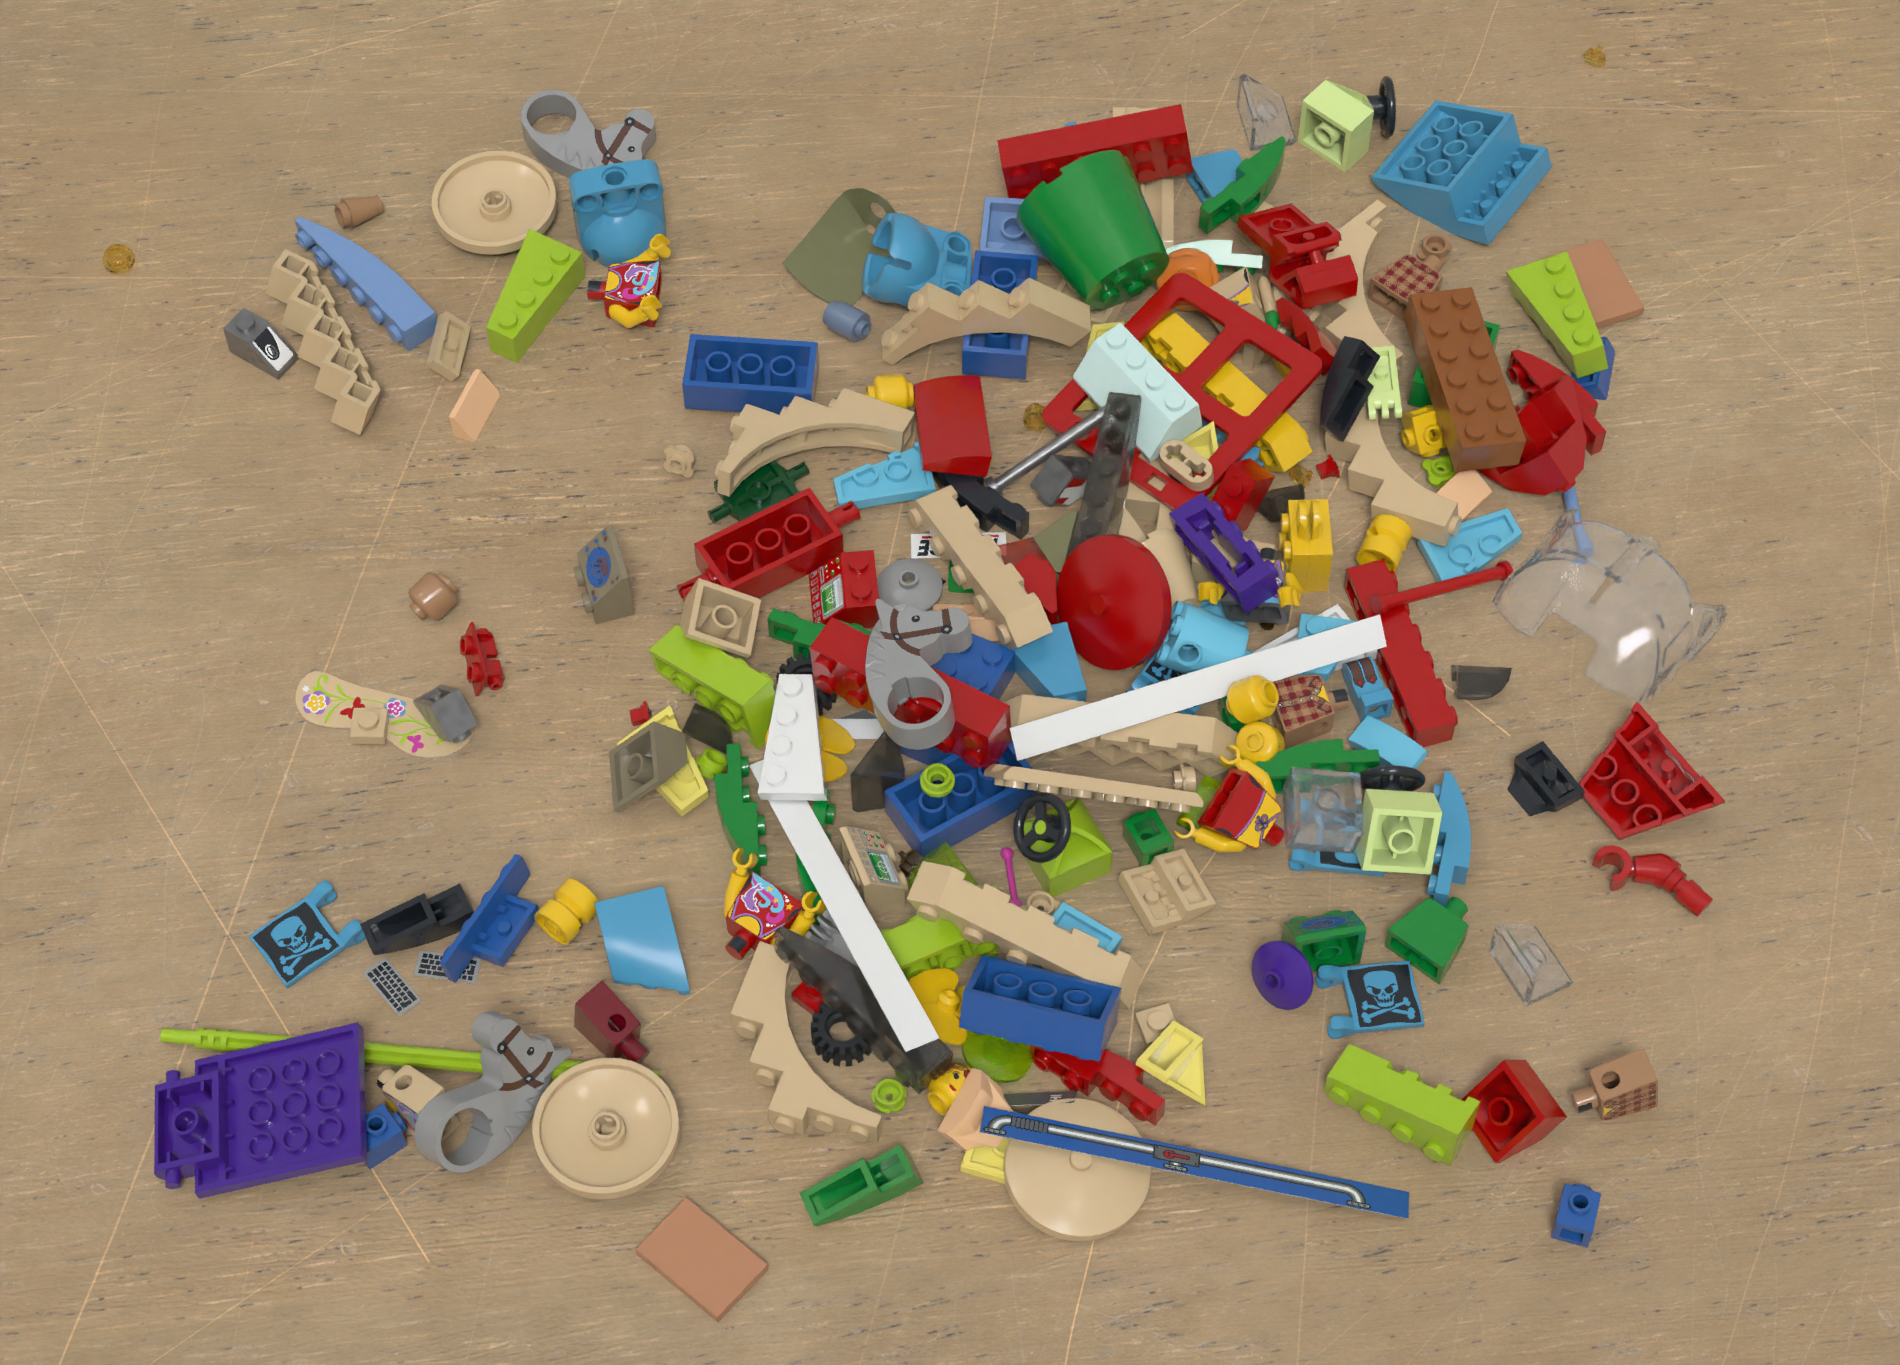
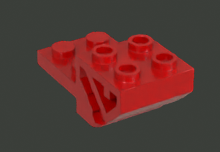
[1237,203,1358,309]

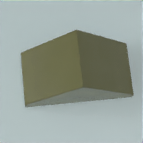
[1033,510,1088,575]

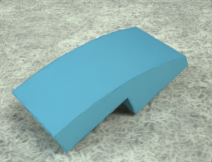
[1348,715,1428,779]

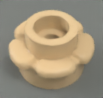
[1173,764,1196,792]

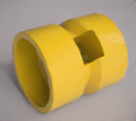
[1356,514,1412,573]
[534,878,599,945]

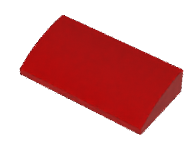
[913,375,992,477]

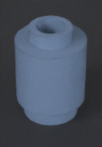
[823,301,871,342]

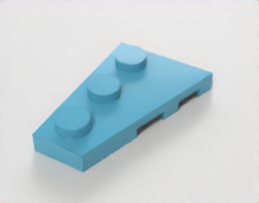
[833,441,936,509]
[1417,508,1522,595]

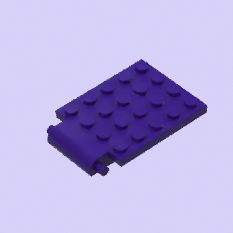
[154,1022,367,1199]

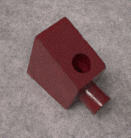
[574,980,650,1064]

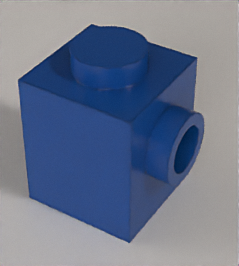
[364,1104,407,1170]
[1551,1184,1601,1248]

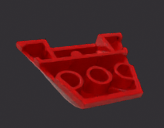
[1579,702,1725,840]

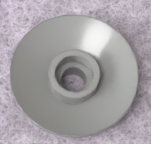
[877,558,943,611]

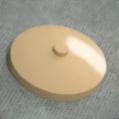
[432,151,557,255]
[532,1058,680,1199]
[1003,1098,1151,1242]

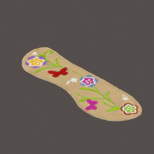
[295,671,473,758]

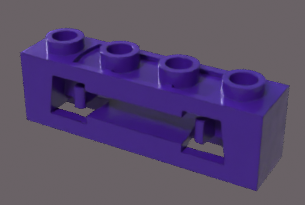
[1169,493,1279,613]

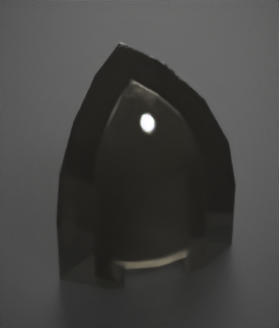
[1257,484,1305,522]
[1451,665,1512,700]
[682,703,734,754]

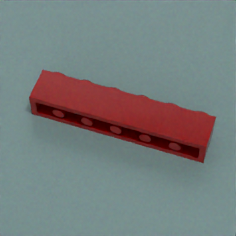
[1343,559,1458,747]

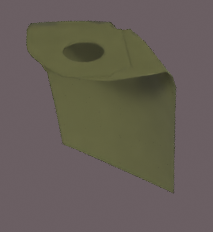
[782,188,897,306]

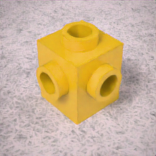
[1401,405,1447,457]

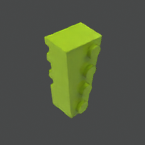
[486,228,586,363]
[1506,251,1608,378]
[649,624,776,750]
[880,885,1001,981]
[1324,1044,1480,1166]

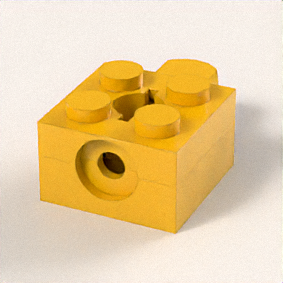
[1278,499,1333,592]

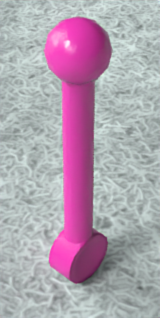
[1000,847,1022,907]

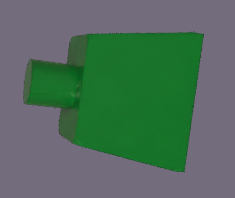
[1385,897,1469,984]

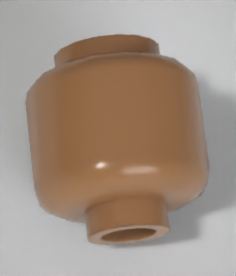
[408,572,458,621]

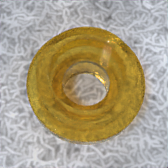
[103,244,135,273]

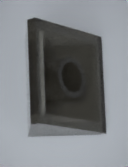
[850,731,905,813]

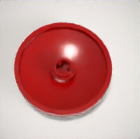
[1057,534,1172,670]

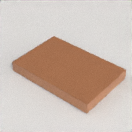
[1545,239,1644,329]
[635,1197,768,1322]

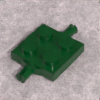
[707,460,810,523]

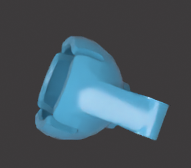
[568,159,666,268]
[862,213,972,307]

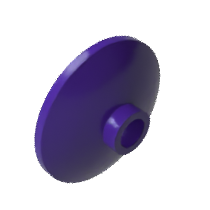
[1252,941,1314,1010]

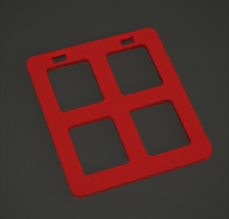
[1042,273,1323,511]

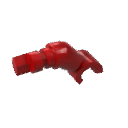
[1592,845,1713,917]

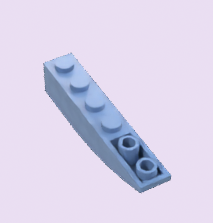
[294,216,437,351]

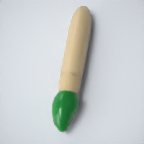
[1258,276,1280,330]

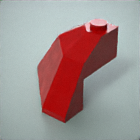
[1477,375,1587,495]

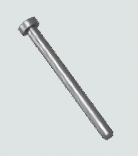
[985,398,1124,496]

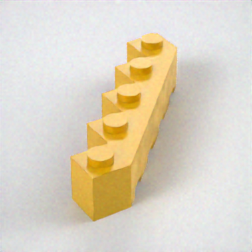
[1140,313,1313,472]

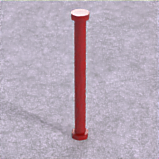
[1370,561,1513,615]

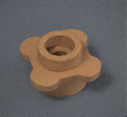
[1417,234,1452,265]

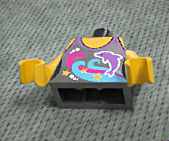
[1198,548,1304,624]

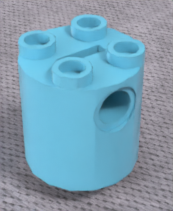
[1155,600,1253,674]

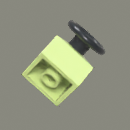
[1298,76,1396,173]
[1355,766,1442,875]

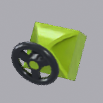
[1013,792,1112,897]

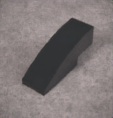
[1320,336,1380,442]
[360,883,475,955]

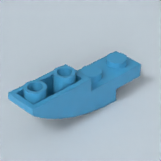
[1427,772,1471,906]

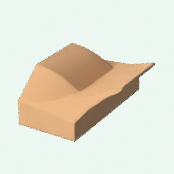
[937,1068,1014,1151]

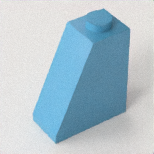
[1001,622,1087,702]

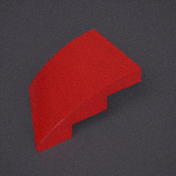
[1276,297,1338,376]

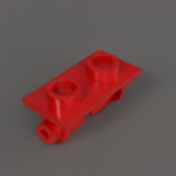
[460,622,505,696]

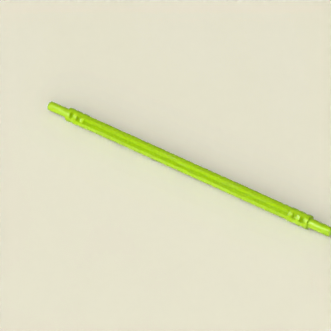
[160,1027,660,1079]

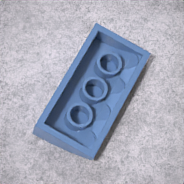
[979,196,1047,260]

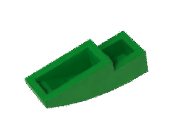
[800,1144,923,1227]

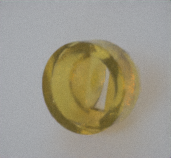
[1023,403,1047,431]

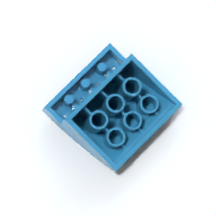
[1371,100,1552,245]

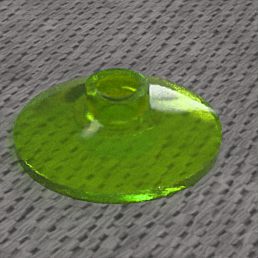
[962,1031,1032,1083]

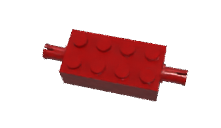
[677,487,861,602]

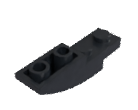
[931,471,1029,540]

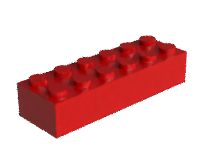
[997,104,1193,199]
[809,617,1012,769]

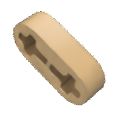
[1159,439,1214,491]

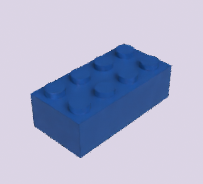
[962,250,1038,379]
[682,334,819,415]
[893,634,1015,766]
[884,741,1039,860]
[959,955,1122,1062]

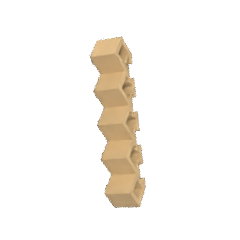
[265,249,381,435]
[908,485,1053,649]
[1004,694,1238,778]
[907,861,1144,1009]

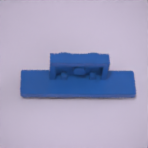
[440,854,539,982]

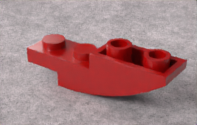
[1507,349,1607,456]
[1030,1045,1165,1126]

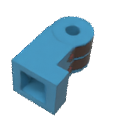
[1342,657,1394,723]

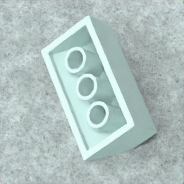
[1073,323,1203,462]

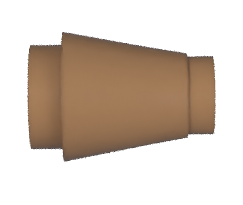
[334,195,383,229]

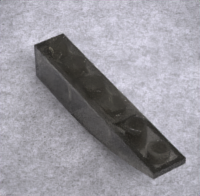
[1068,392,1142,556]
[774,926,953,1094]

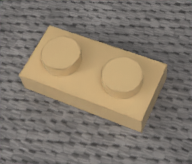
[426,311,471,381]

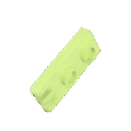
[1367,346,1402,420]

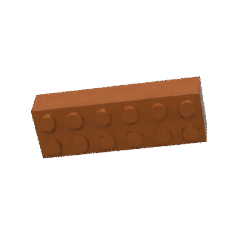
[1403,287,1526,472]

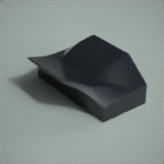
[1508,741,1585,816]

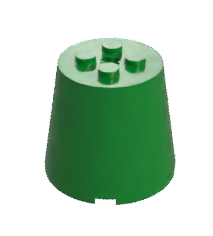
[1016,150,1169,310]

